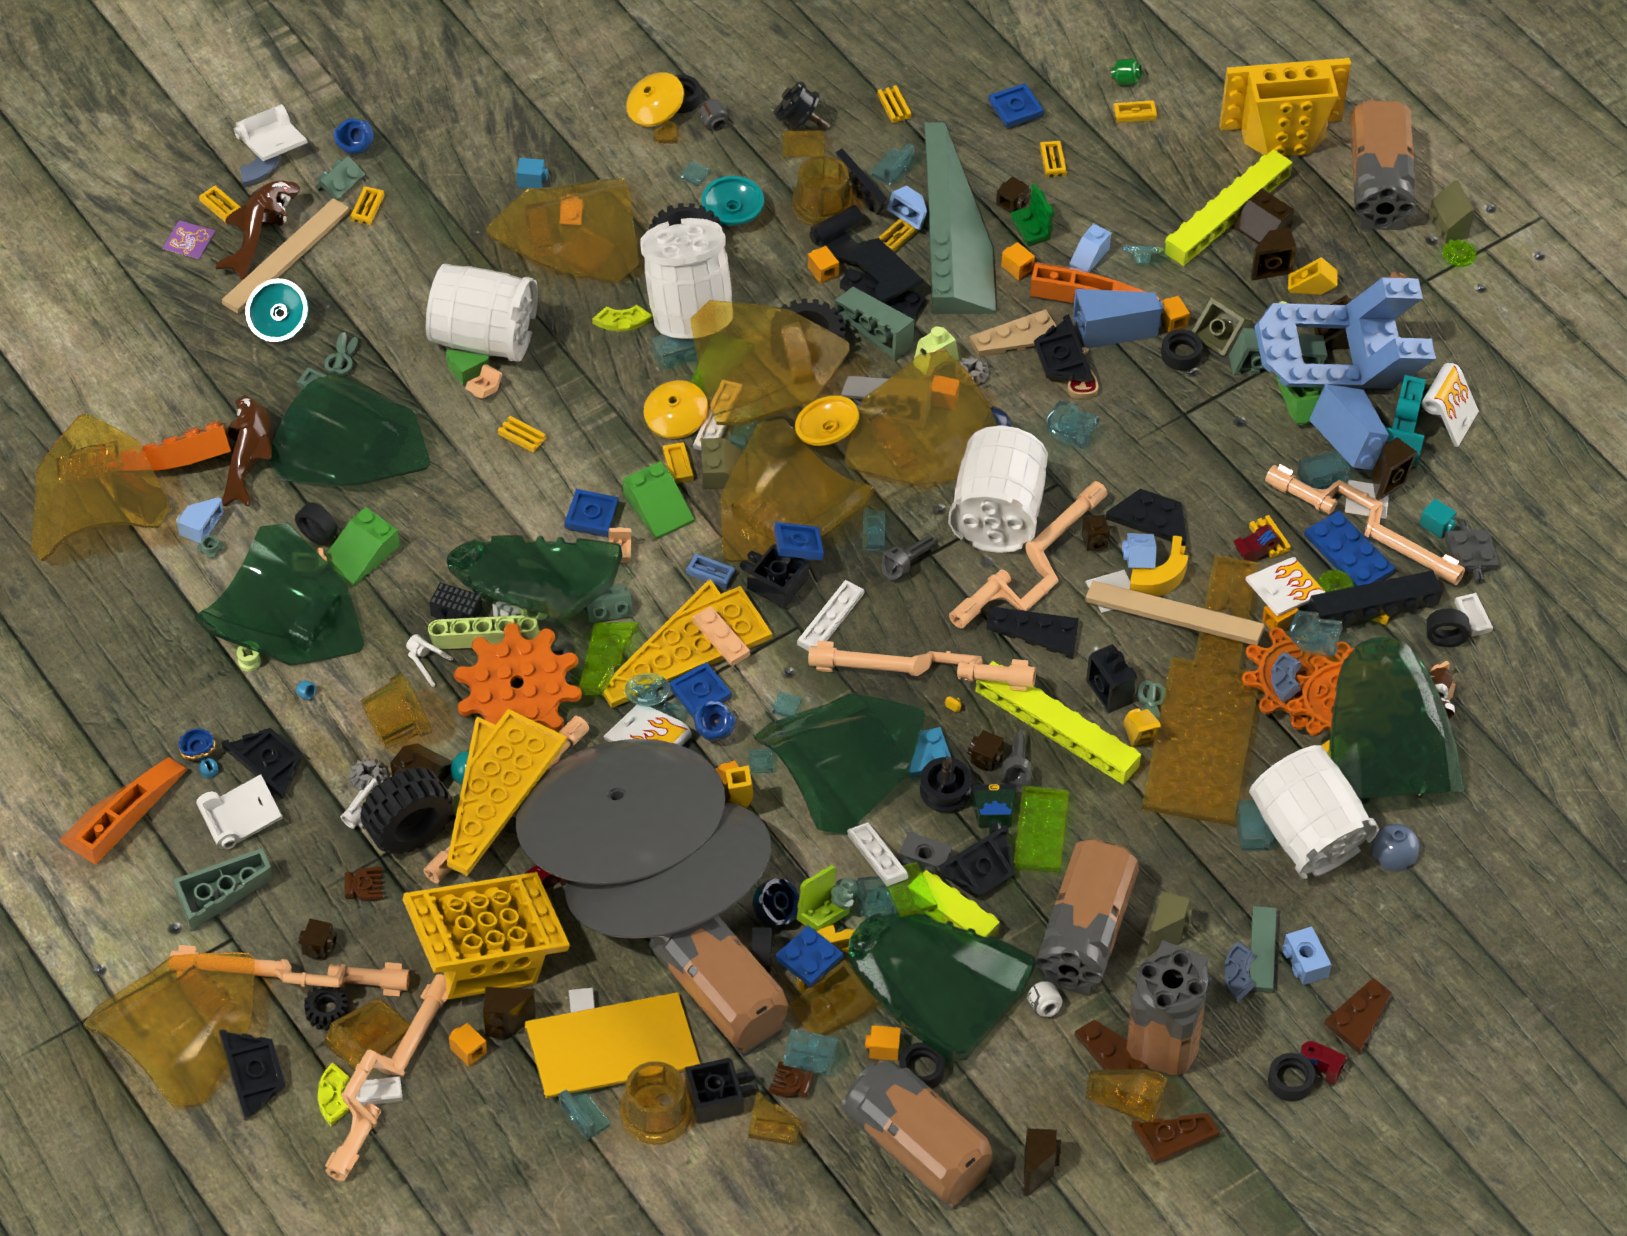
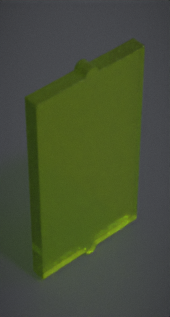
[885,862,938,918]

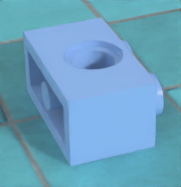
[1122,533,1156,568]
[1282,926,1332,985]

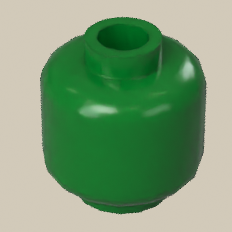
[1111,58,1142,86]

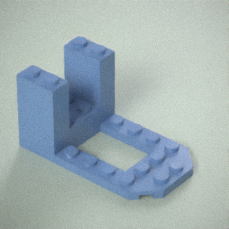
[1254,277,1436,389]

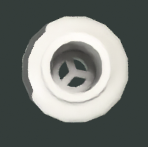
[1027,981,1063,1017]

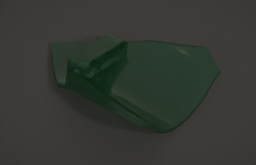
[268,373,430,486]
[195,523,364,666]
[754,693,925,835]

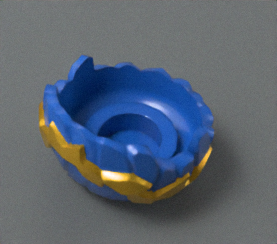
[178,728,215,761]

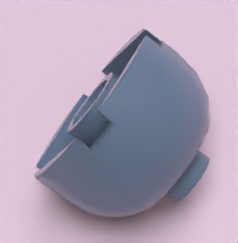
[1372,824,1419,871]

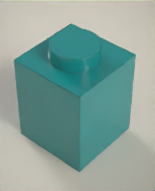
[1420,499,1457,538]

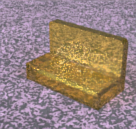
[782,130,824,156]

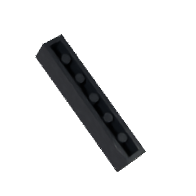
[1306,570,1443,630]

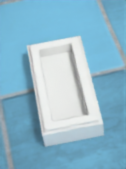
[1454,593,1493,637]
[356,1076,403,1106]

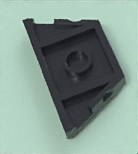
[835,148,888,214]
[1034,314,1093,382]
[1105,489,1187,546]
[222,728,302,799]
[935,825,1015,898]
[219,1029,286,1120]

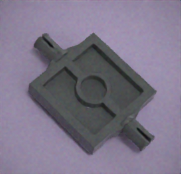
[1444,519,1499,584]

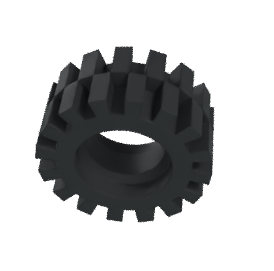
[304,986,349,1031]

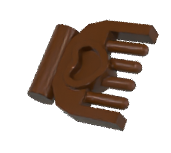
[344,867,383,901]
[769,1061,815,1098]

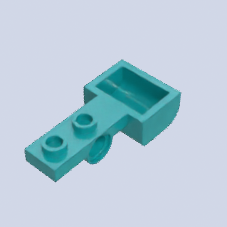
[1378,375,1426,467]

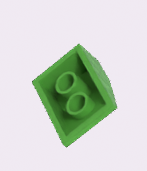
[1276,375,1324,425]
[623,461,694,540]
[325,507,400,586]

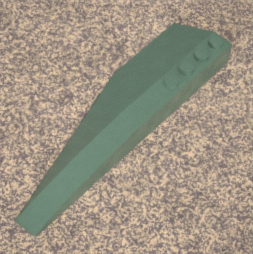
[924,123,996,314]

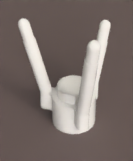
[406,634,453,687]
[340,779,376,829]

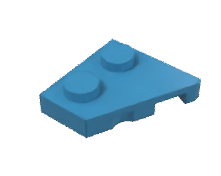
[910,727,951,778]

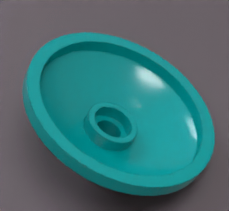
[701,176,764,226]
[246,279,309,343]

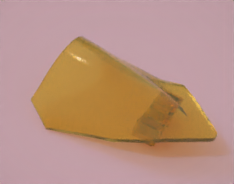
[486,178,639,282]
[690,300,849,426]
[845,349,998,485]
[31,414,172,561]
[721,419,875,562]
[83,953,255,1107]

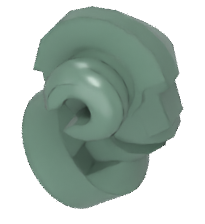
[831,877,858,909]

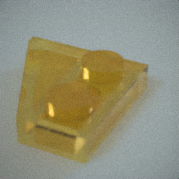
[748,1093,801,1146]

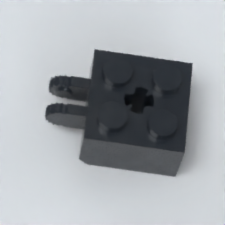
[740,544,809,608]
[1086,644,1137,713]
[685,1058,760,1123]

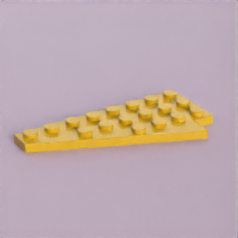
[601,579,772,708]
[447,709,567,876]

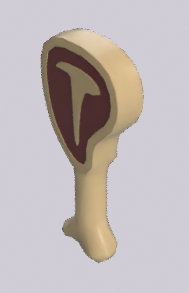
[1067,347,1099,400]

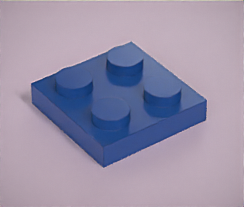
[988,83,1044,128]
[564,489,619,537]
[774,522,824,560]
[669,662,732,717]
[776,925,843,988]

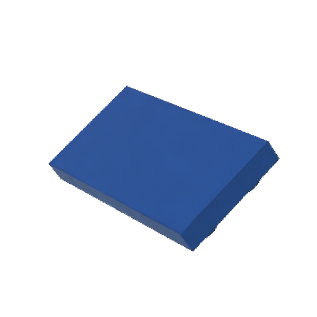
[1304,510,1396,587]

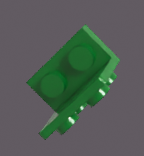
[1010,184,1055,247]

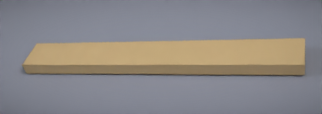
[222,198,350,314]
[1086,580,1264,645]

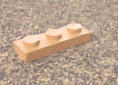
[692,606,750,666]

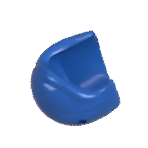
[334,119,374,154]
[693,700,736,742]

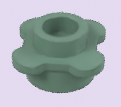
[197,535,224,558]

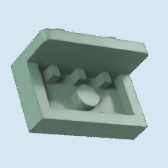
[315,156,365,200]
[583,585,633,623]

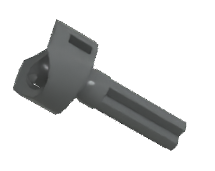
[882,535,936,580]
[1001,730,1033,788]

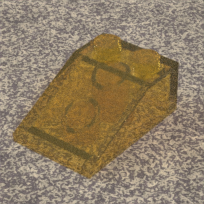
[790,960,880,1041]
[323,998,411,1071]
[1086,1069,1168,1122]

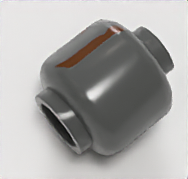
[698,100,728,131]

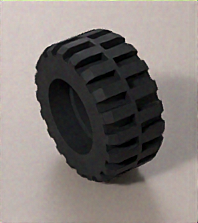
[360,767,454,854]

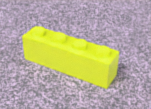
[907,870,1000,952]

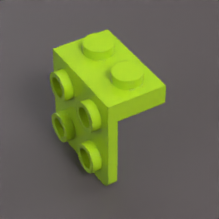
[797,865,850,931]

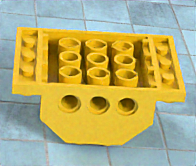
[1219,58,1351,156]
[403,872,570,1000]

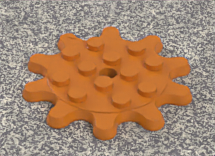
[454,622,582,732]
[1242,626,1355,730]
[1286,648,1415,745]

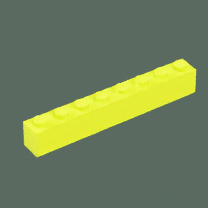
[1165,149,1292,267]
[975,661,1141,785]

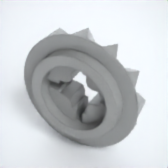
[955,356,989,386]
[350,757,387,790]

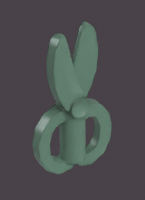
[324,332,358,376]
[1137,680,1166,722]

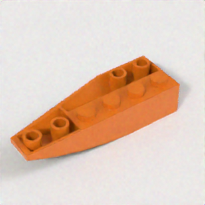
[1030,262,1159,303]
[96,420,232,472]
[60,757,187,865]

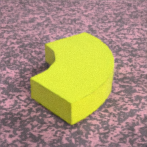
[592,305,653,331]
[318,1062,350,1127]

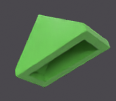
[446,349,490,386]

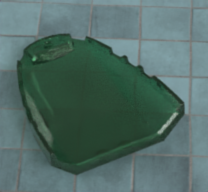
[447,535,622,624]
[1327,637,1465,799]
[849,910,1036,1062]

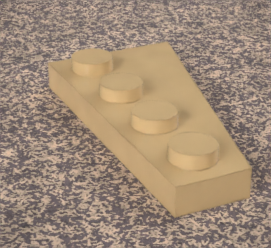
[969,309,1056,356]

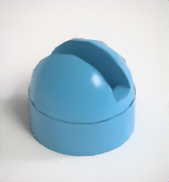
[296,681,316,700]
[199,758,218,779]

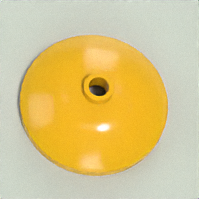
[626,72,684,127]
[644,380,708,439]
[795,396,859,446]

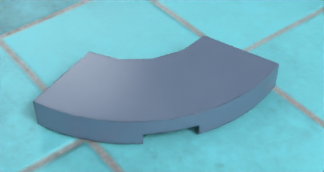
[240,155,280,187]
[1271,652,1301,703]
[1224,941,1256,1002]

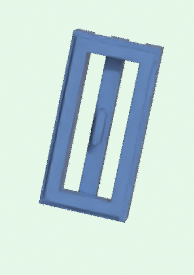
[686,553,736,589]

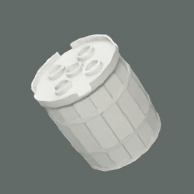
[640,218,733,339]
[426,264,538,362]
[948,425,1048,553]
[1249,745,1379,879]

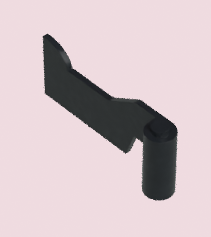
[809,205,923,303]

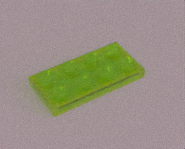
[1014,786,1069,873]

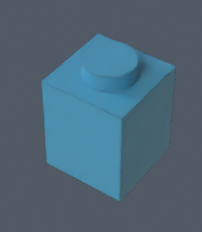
[516,158,548,189]

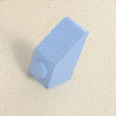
[886,186,927,230]
[1069,224,1111,272]
[176,498,224,544]

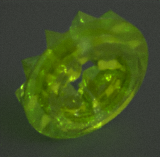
[1442,238,1477,266]
[1317,570,1353,592]

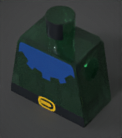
[971,784,1016,835]

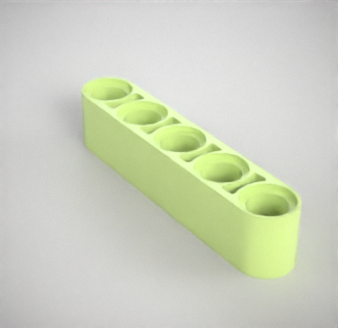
[428,615,540,649]

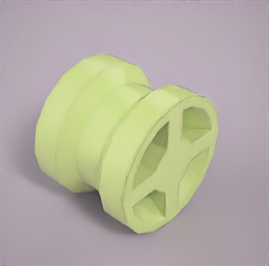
[237,643,261,672]

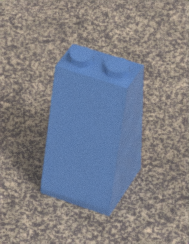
[1073,289,1163,348]
[1309,384,1389,470]

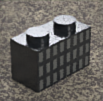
[429,582,483,620]

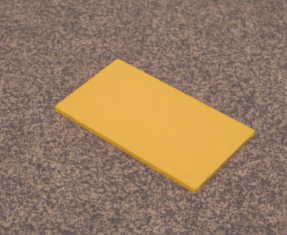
[525,992,701,1098]

